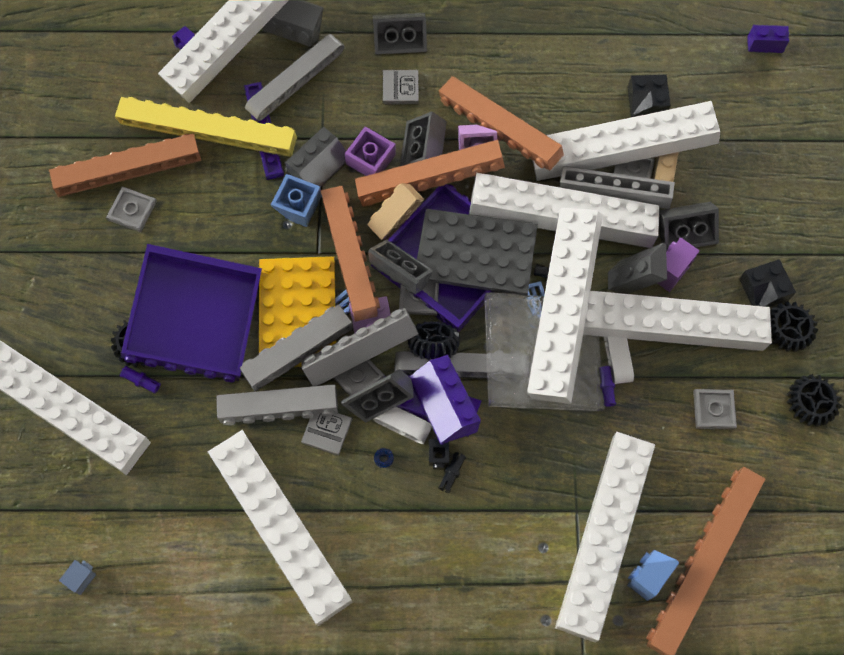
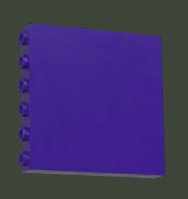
[371,184,495,333]
[121,244,262,382]

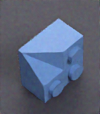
[271,174,322,227]
[627,550,680,601]

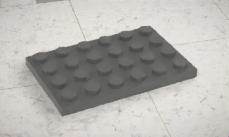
[417,209,538,296]

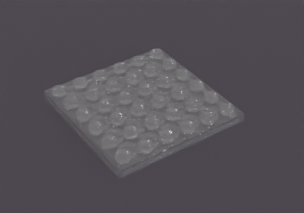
[485,293,604,411]

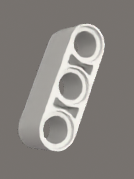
[604,336,634,384]
[373,407,432,444]

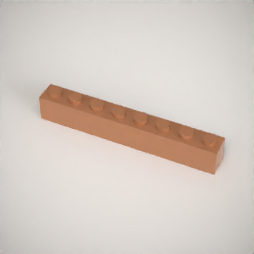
[439,76,564,171]
[49,133,202,197]
[355,140,505,207]
[321,186,380,322]

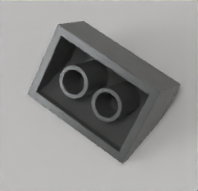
[263,0,324,47]
[373,13,427,54]
[400,112,447,166]
[285,127,346,188]
[658,202,719,252]
[368,240,433,294]
[608,243,667,294]
[341,369,414,423]

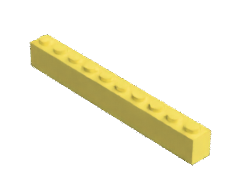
[115,97,297,157]

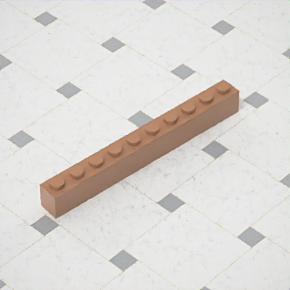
[646,467,765,655]

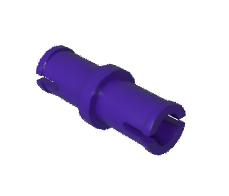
[120,366,161,394]
[599,366,616,407]

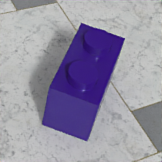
[747,25,789,53]

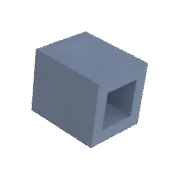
[59,560,96,595]

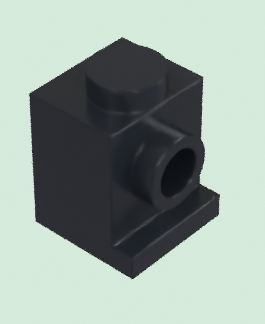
[429,439,449,470]

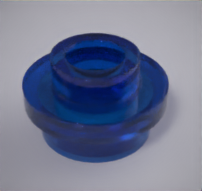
[374,448,394,468]

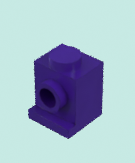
[172,26,195,50]

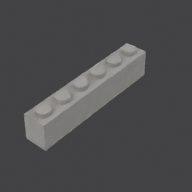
[560,166,675,209]
[240,305,353,392]
[301,308,418,387]
[217,385,338,425]

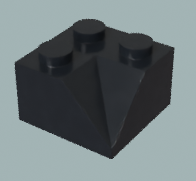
[627,74,671,118]
[739,259,796,307]

